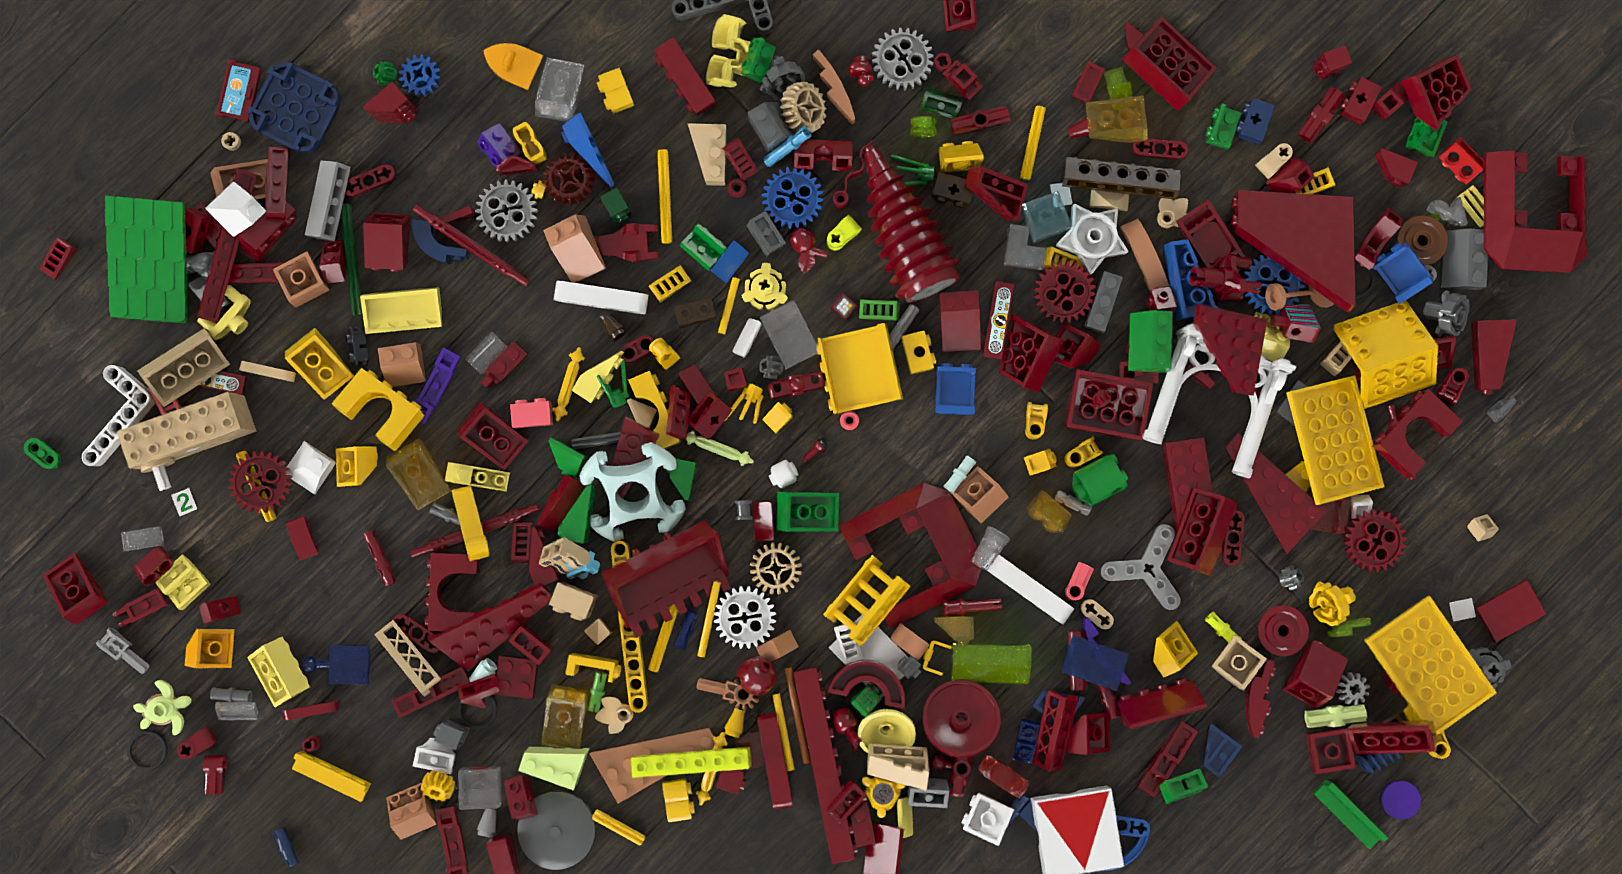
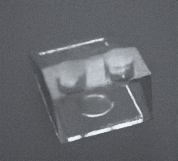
[535,58,584,122]
[760,300,820,369]

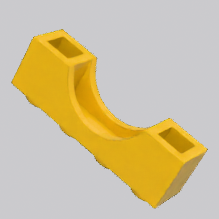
[628,371,681,449]

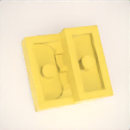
[155,554,211,611]

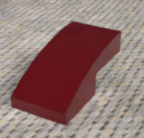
[286,516,319,561]

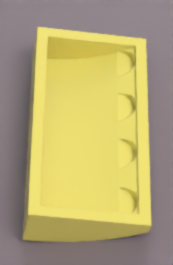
[360,287,442,334]

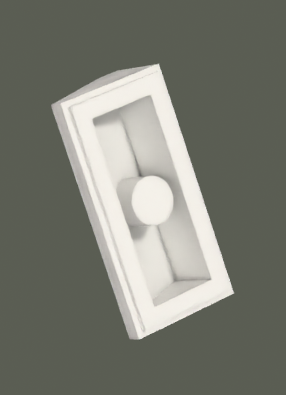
[733,318,762,358]

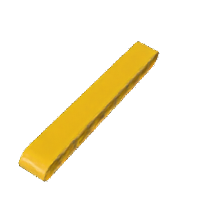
[611,541,648,712]

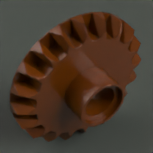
[1396,216,1448,265]

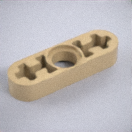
[239,361,296,382]

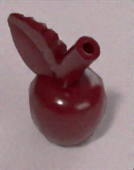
[789,228,828,273]
[833,708,862,751]

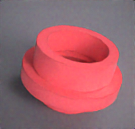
[840,411,859,430]

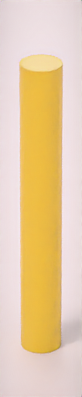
[718,277,740,334]

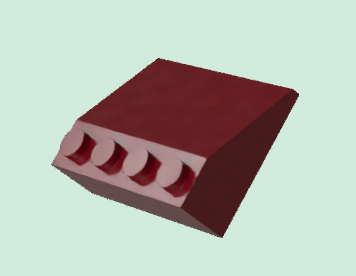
[1122,16,1217,111]
[1064,370,1153,441]
[1116,678,1207,729]

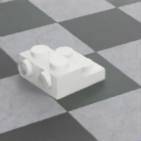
[962,792,1014,846]

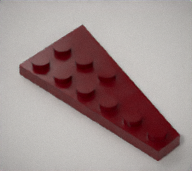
[1225,433,1327,554]
[428,583,553,672]

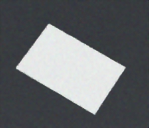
[829,615,908,697]

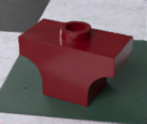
[942,60,983,101]
[199,595,241,624]

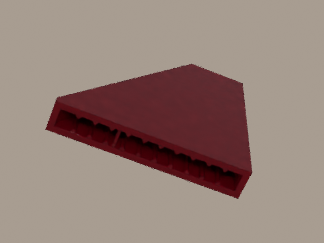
[1231,190,1355,312]

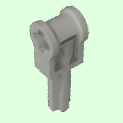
[96,627,150,674]

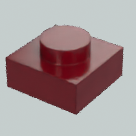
[724,367,748,392]

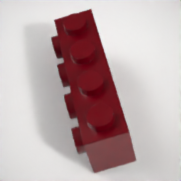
[654,38,716,117]

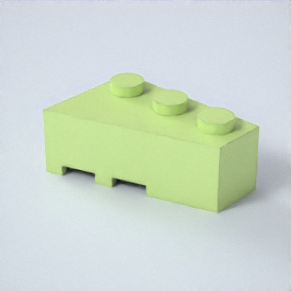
[518,747,589,790]

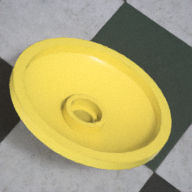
[857,709,916,753]

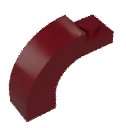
[1354,208,1403,270]

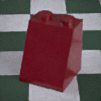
[363,213,410,272]
[1282,640,1348,709]

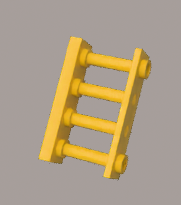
[823,555,910,646]

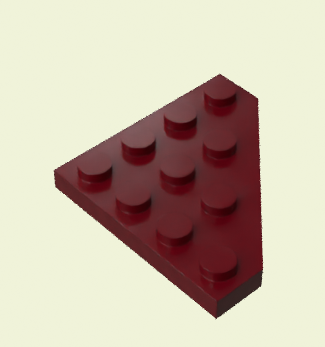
[1193,305,1268,396]

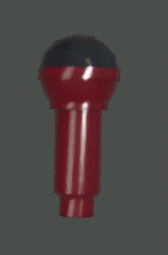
[802,439,827,463]

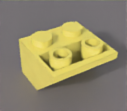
[1254,312,1290,361]

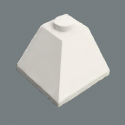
[205,182,266,237]
[286,441,336,494]

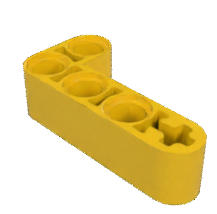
[452,486,489,561]

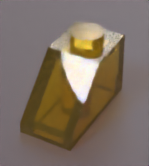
[933,616,974,644]

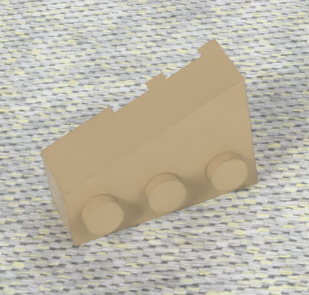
[688,124,727,186]
[867,744,929,790]

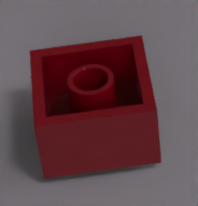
[1305,728,1356,774]

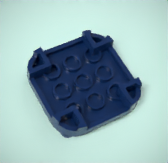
[248,62,341,153]

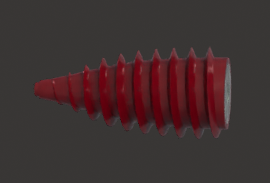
[864,146,961,302]

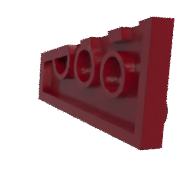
[612,416,659,499]

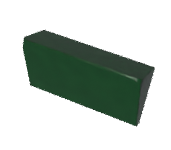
[920,88,963,119]

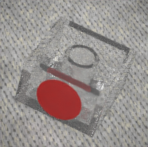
[458,766,502,810]

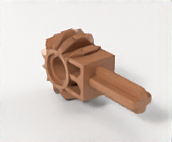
[697,678,760,711]

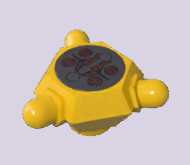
[862,777,906,818]

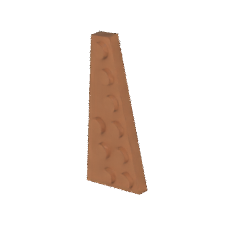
[589,728,716,803]

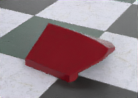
[496,155,538,176]

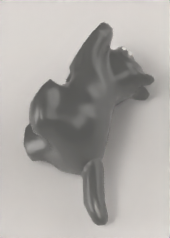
[186,251,215,279]

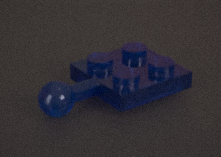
[302,645,370,684]

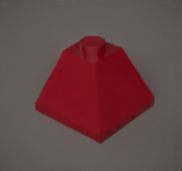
[1054,323,1101,369]
[1068,712,1111,755]

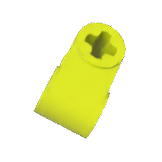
[827,215,862,251]

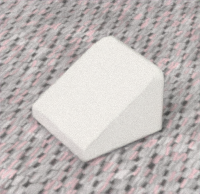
[1350,495,1373,519]

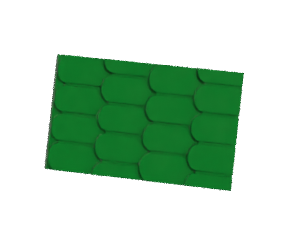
[105,196,188,324]

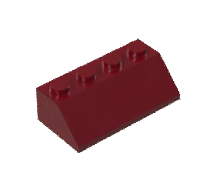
[1167,488,1237,576]
[1347,720,1437,754]

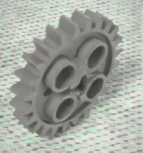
[872,28,934,91]
[475,180,538,242]

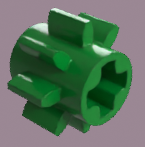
[373,61,397,86]

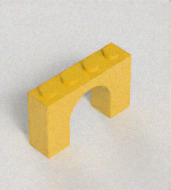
[332,368,424,451]

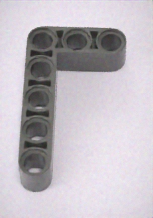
[672,0,773,35]

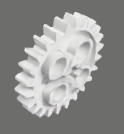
[714,586,776,649]

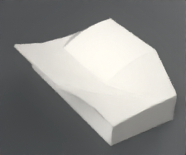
[413,738,456,774]

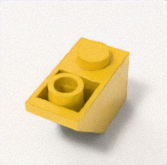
[762,402,793,434]

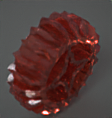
[543,153,595,205]
[979,755,1029,797]

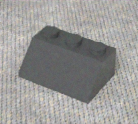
[1441,229,1488,290]

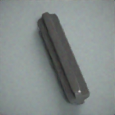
[571,432,621,449]

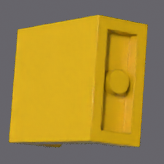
[566,653,622,682]

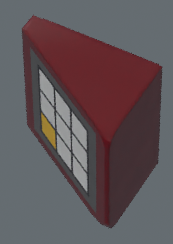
[831,293,857,320]

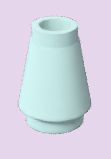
[469,658,497,682]

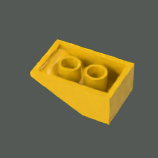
[939,141,984,173]
[285,328,354,400]

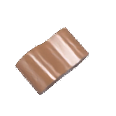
[889,623,930,660]

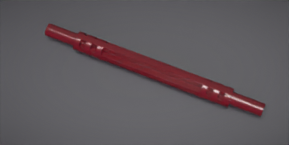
[412,204,530,287]
[410,504,539,558]

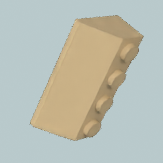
[138,329,230,407]

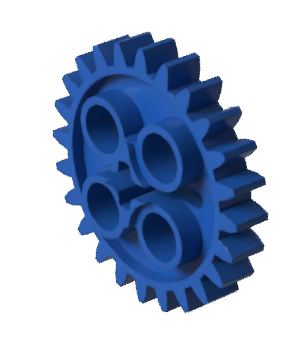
[762,167,823,229]
[1243,255,1305,315]

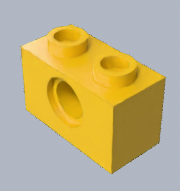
[901,331,936,375]

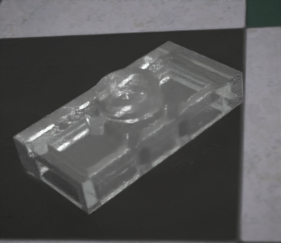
[121,526,164,552]
[215,702,259,720]

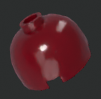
[737,656,776,696]

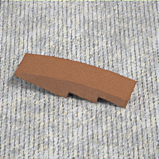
[813,49,855,125]

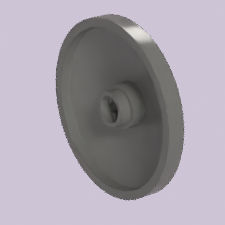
[518,791,596,870]

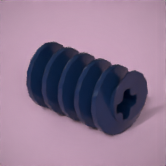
[1356,753,1401,775]

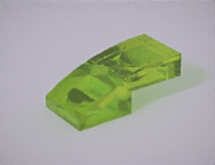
[1328,617,1371,637]

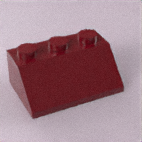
[363,82,419,124]

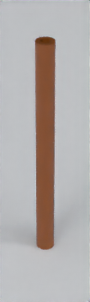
[784,667,811,764]

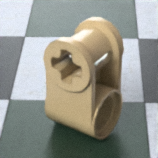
[1255,143,1293,179]

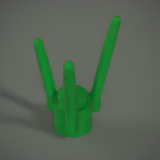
[891,155,934,186]
[597,359,629,408]

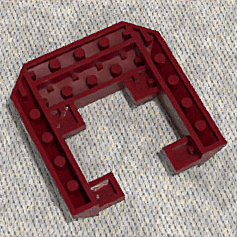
[1484,150,1588,273]
[839,483,984,629]

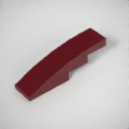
[391,667,470,718]
[1137,721,1198,798]

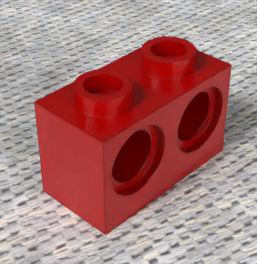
[1439,137,1484,184]

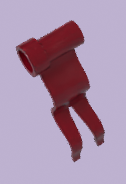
[833,140,873,210]

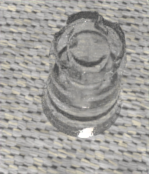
[971,526,1010,571]

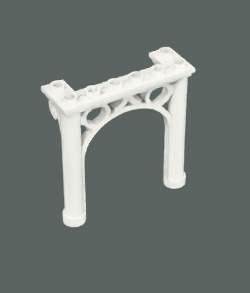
[1143,324,1296,478]

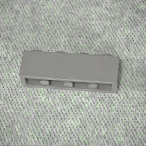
[305,160,351,241]

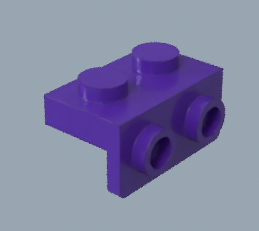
[477,123,522,167]

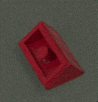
[679,364,716,405]
[753,502,774,541]

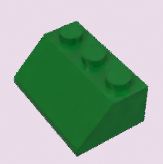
[1128,310,1172,373]

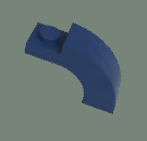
[412,219,470,264]

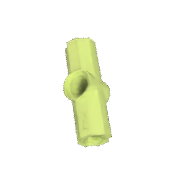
[1304,704,1367,728]

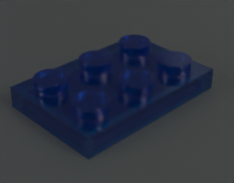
[1060,635,1129,691]

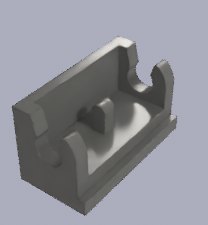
[747,211,786,257]

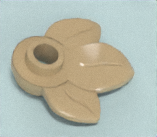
[1157,198,1188,228]
[595,696,633,734]

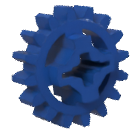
[399,54,441,97]

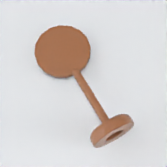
[1266,283,1334,310]

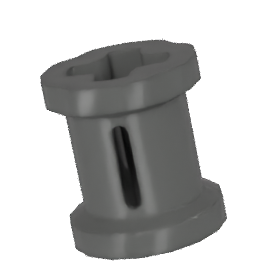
[735,500,752,520]

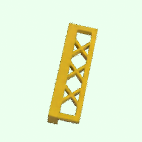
[292,751,371,802]

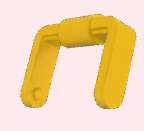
[923,640,952,676]

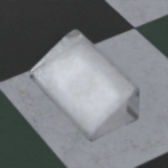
[466,332,507,374]

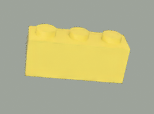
[247,637,310,707]

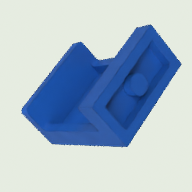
[1373,241,1433,304]
[935,363,976,415]

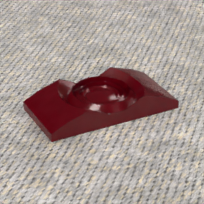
[1176,199,1245,271]

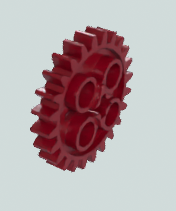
[1033,260,1096,323]
[228,451,293,514]
[1342,509,1407,572]

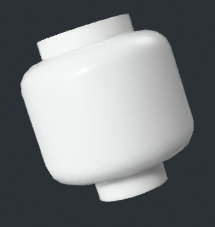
[769,460,799,488]

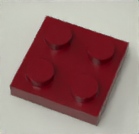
[495,656,537,699]

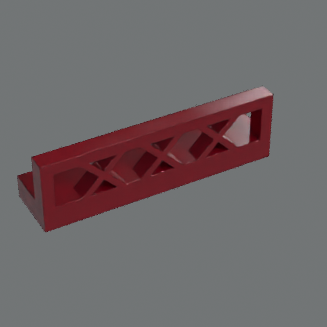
[1032,690,1078,772]

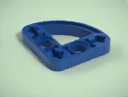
[1101,815,1150,871]

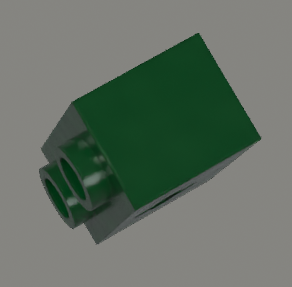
[600,188,632,223]

